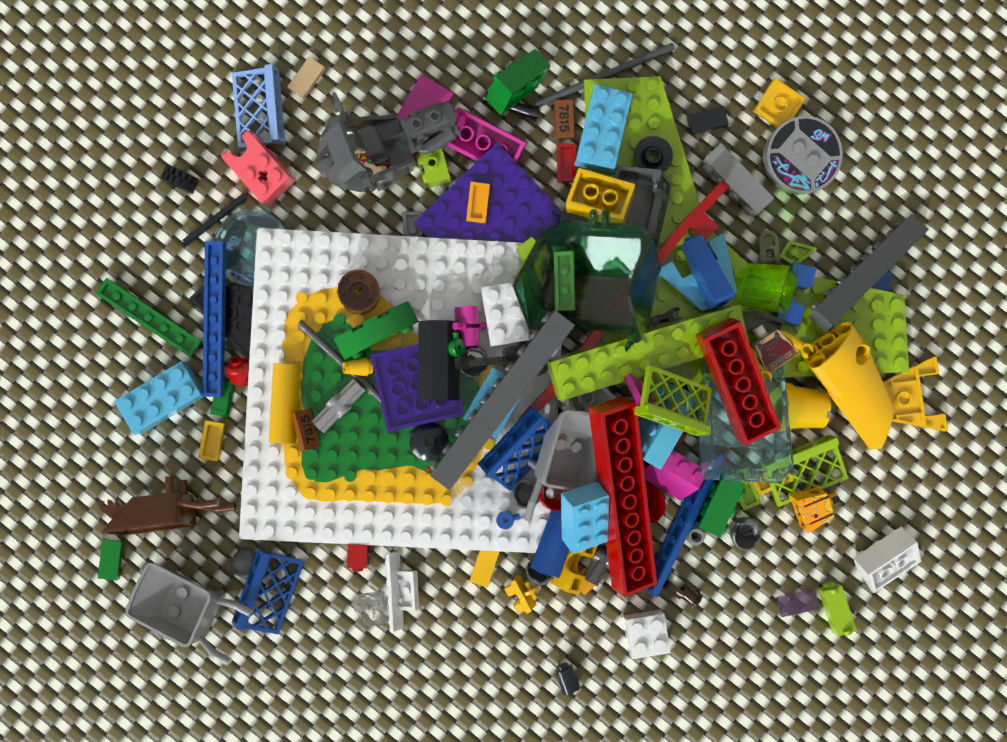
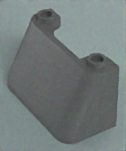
[599,165,671,255]

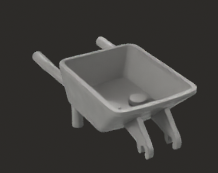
[523,399,597,521]
[125,563,254,666]

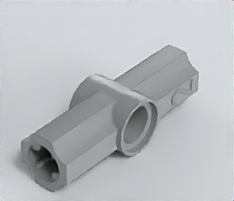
[312,379,366,433]

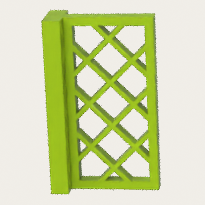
[634,365,712,436]
[759,434,849,507]

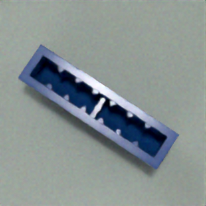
[530,510,569,578]

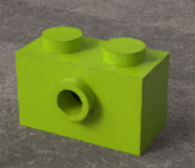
[416,148,451,188]

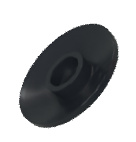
[634,136,673,172]
[409,422,449,461]

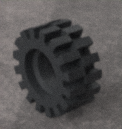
[160,164,199,194]

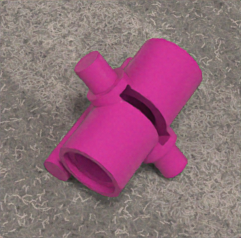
[452,306,487,346]

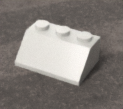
[853,526,921,593]

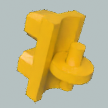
[504,574,539,614]

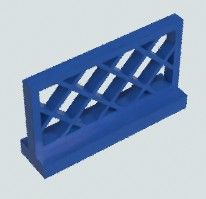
[477,406,552,491]
[232,548,304,634]

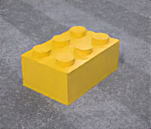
[566,168,635,229]

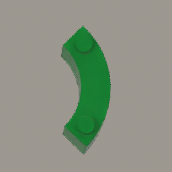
[334,301,418,360]

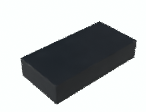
[686,106,729,135]

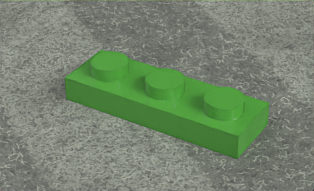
[554,251,576,312]

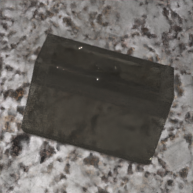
[742,308,786,334]

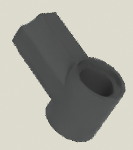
[584,544,609,587]

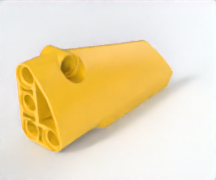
[801,321,894,449]

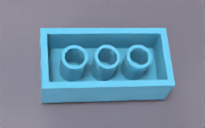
[574,84,633,175]
[114,361,203,435]
[639,382,696,470]

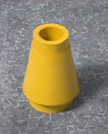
[343,357,373,376]

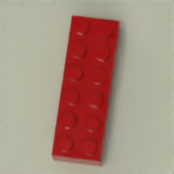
[695,317,781,446]

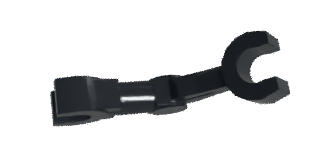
[647,307,682,329]

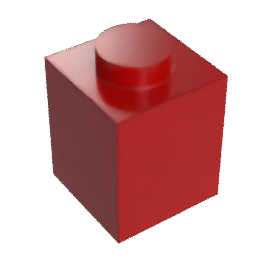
[347,544,370,572]

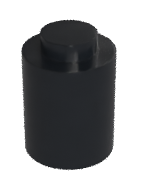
[554,662,581,695]

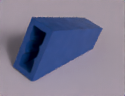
[681,235,736,311]

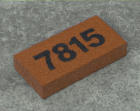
[554,100,574,139]
[291,408,320,451]

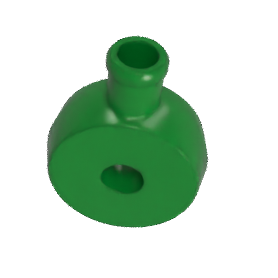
[448,332,465,357]

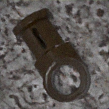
[663,579,703,609]

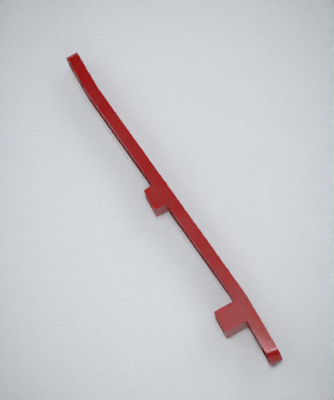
[518,180,730,420]

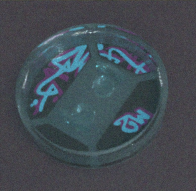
[214,209,287,287]

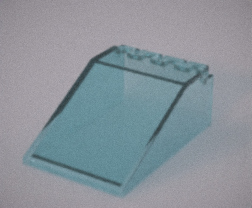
[699,357,794,483]

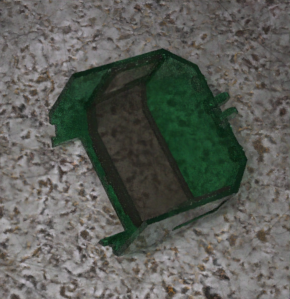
[512,209,661,352]

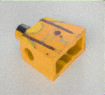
[790,487,840,533]

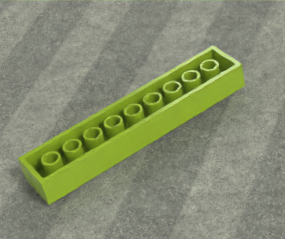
[547,304,750,401]

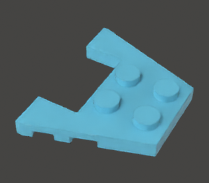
[656,233,737,313]

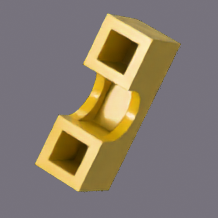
[551,545,598,595]

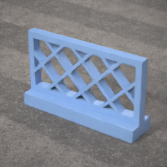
[232,64,285,149]

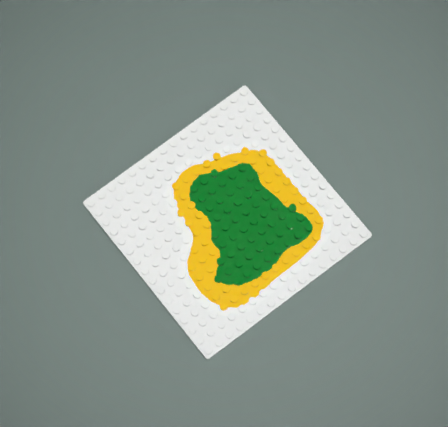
[239,228,566,553]

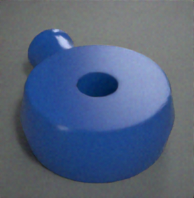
[496,511,520,529]

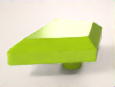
[780,240,817,264]

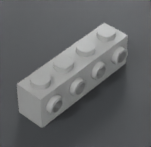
[701,143,774,217]

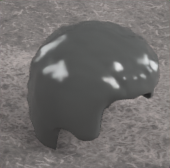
[730,517,761,551]

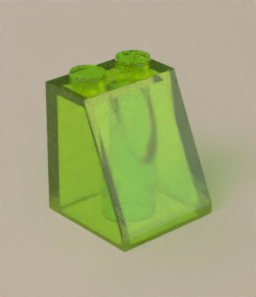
[736,263,799,315]

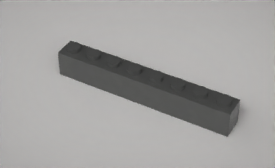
[808,214,929,333]

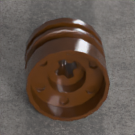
[337,269,380,315]

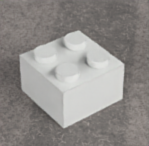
[623,609,671,659]

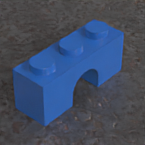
[771,262,817,327]

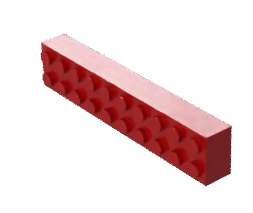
[588,396,657,597]

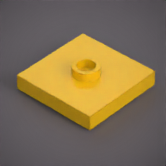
[753,77,806,127]

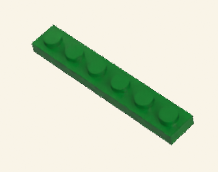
[95,278,203,358]

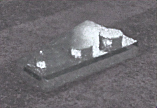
[445,477,511,514]

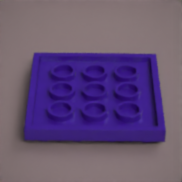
[370,344,465,432]

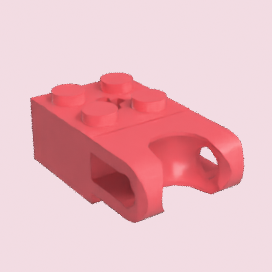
[221,130,297,206]

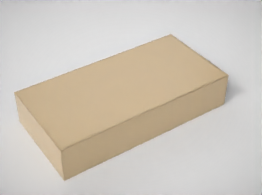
[287,57,326,99]

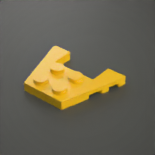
[883,357,948,431]

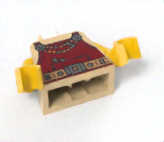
[750,324,814,384]

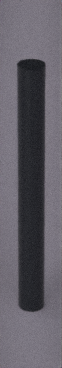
[182,193,247,246]

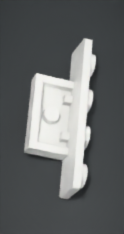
[385,551,419,632]

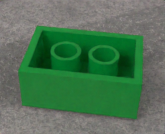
[485,49,551,115]
[693,472,746,538]

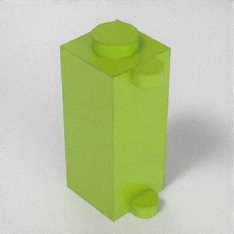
[817,581,857,637]

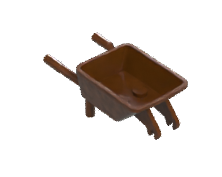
[99,476,236,535]

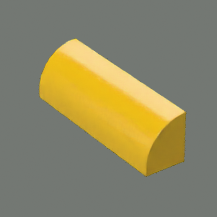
[269,363,301,443]

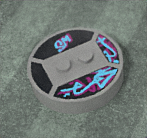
[763,116,843,195]

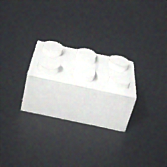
[481,281,530,347]

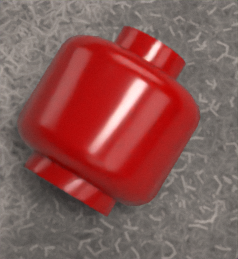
[226,357,249,386]

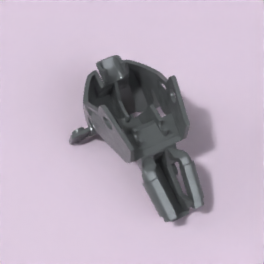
[317,92,461,192]

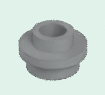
[686,526,705,545]

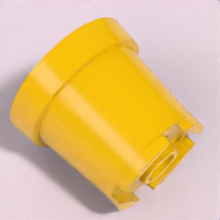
[769,381,831,432]

